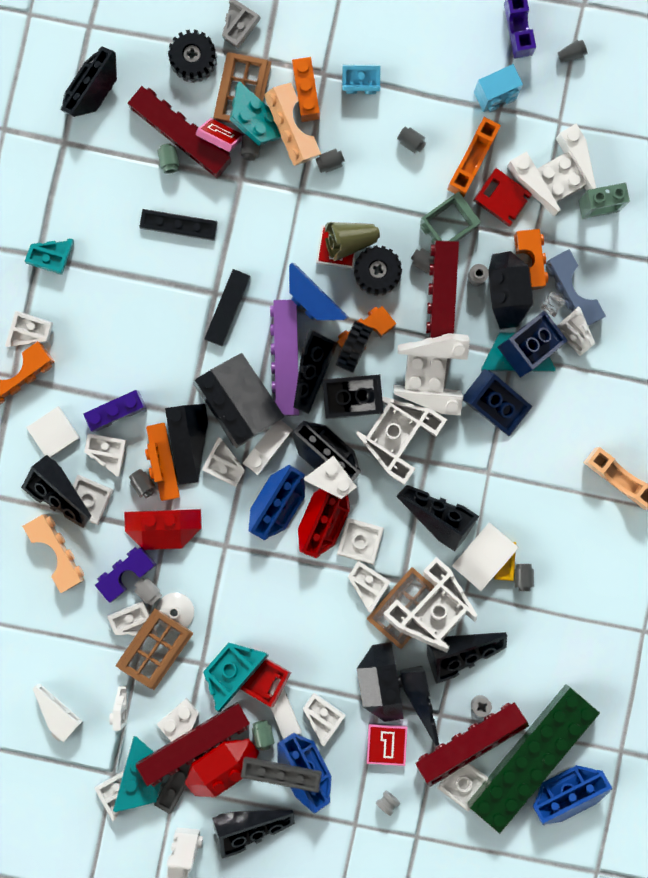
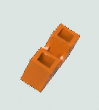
[292,57,320,122]
[514,229,548,290]
[337,306,396,351]

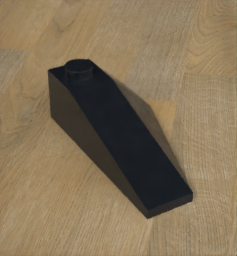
[293,330,338,414]
[165,404,208,485]
[21,455,91,528]
[397,485,479,551]
[427,632,507,684]
[397,666,439,746]
[212,810,295,859]

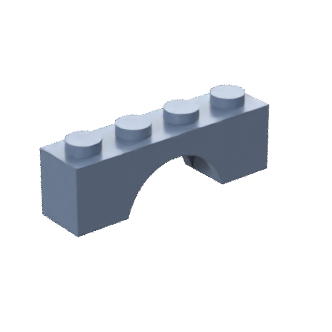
[546,249,606,326]

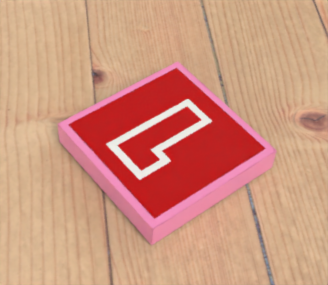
[196,118,244,152]
[366,724,407,766]

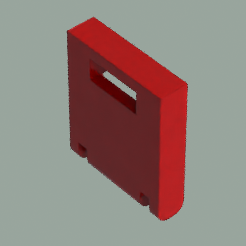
[473,168,532,226]
[241,658,292,707]

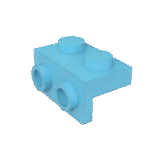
[342,65,381,94]

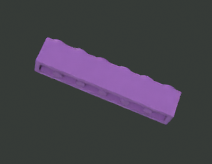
[270,300,299,416]

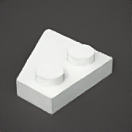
[557,306,595,356]
[84,433,127,477]
[202,437,245,487]
[303,456,357,499]
[348,561,391,613]
[107,601,158,636]
[303,693,346,746]
[157,698,199,741]

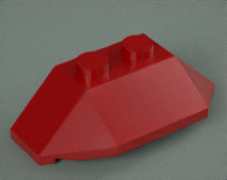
[298,488,350,559]
[124,509,202,550]
[185,738,260,797]

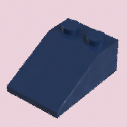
[497,310,568,378]
[463,369,532,436]

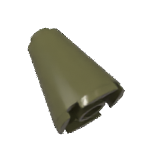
[325,222,380,261]

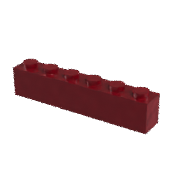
[127,86,232,179]
[426,240,459,338]
[135,702,250,786]
[415,702,529,787]

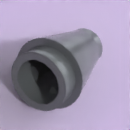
[558,40,587,63]

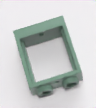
[578,182,630,219]
[420,192,481,244]

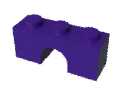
[504,0,536,59]
[83,390,147,432]
[95,547,157,603]

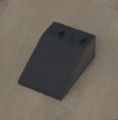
[322,374,384,419]

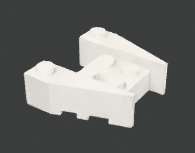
[507,123,596,216]
[394,333,470,416]
[356,396,447,485]
[383,557,477,653]
[167,827,203,878]

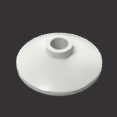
[156,593,194,631]

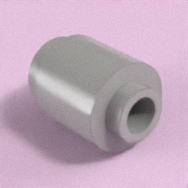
[468,264,489,286]
[134,577,162,606]

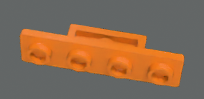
[145,423,180,501]

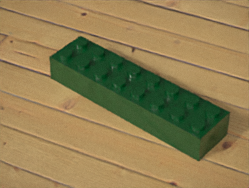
[467,684,600,834]

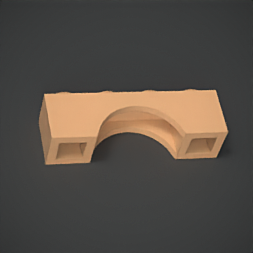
[264,83,321,166]
[583,447,648,510]
[22,514,84,593]

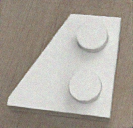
[5,311,53,347]
[109,686,127,731]
[94,771,124,821]

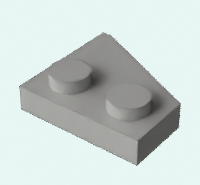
[222,0,261,49]

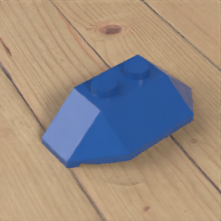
[289,263,349,320]
[248,465,305,540]
[277,733,332,813]
[533,765,613,825]

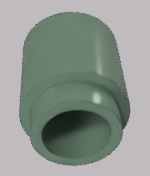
[157,144,180,174]
[252,720,275,751]

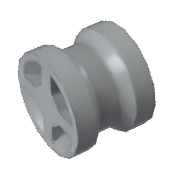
[471,695,492,717]
[376,791,401,816]

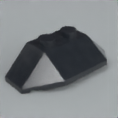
[60,46,117,117]
[488,251,534,330]
[291,421,361,481]
[357,642,404,722]

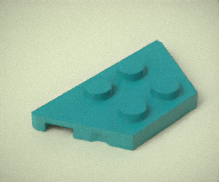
[229,81,281,146]
[481,332,555,372]
[203,642,269,712]
[113,736,163,812]

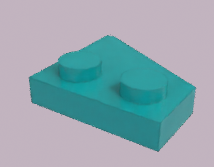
[25,238,74,275]

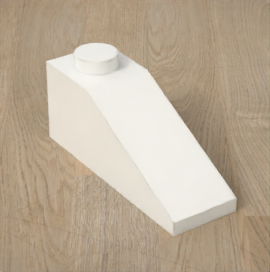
[243,420,293,475]
[33,683,82,742]

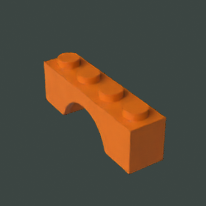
[447,117,501,198]
[0,341,55,405]

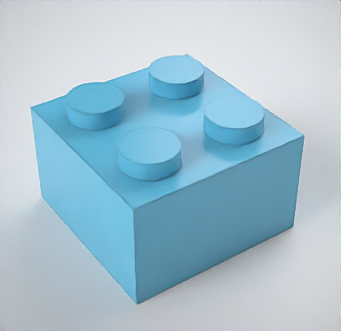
[474,64,523,112]

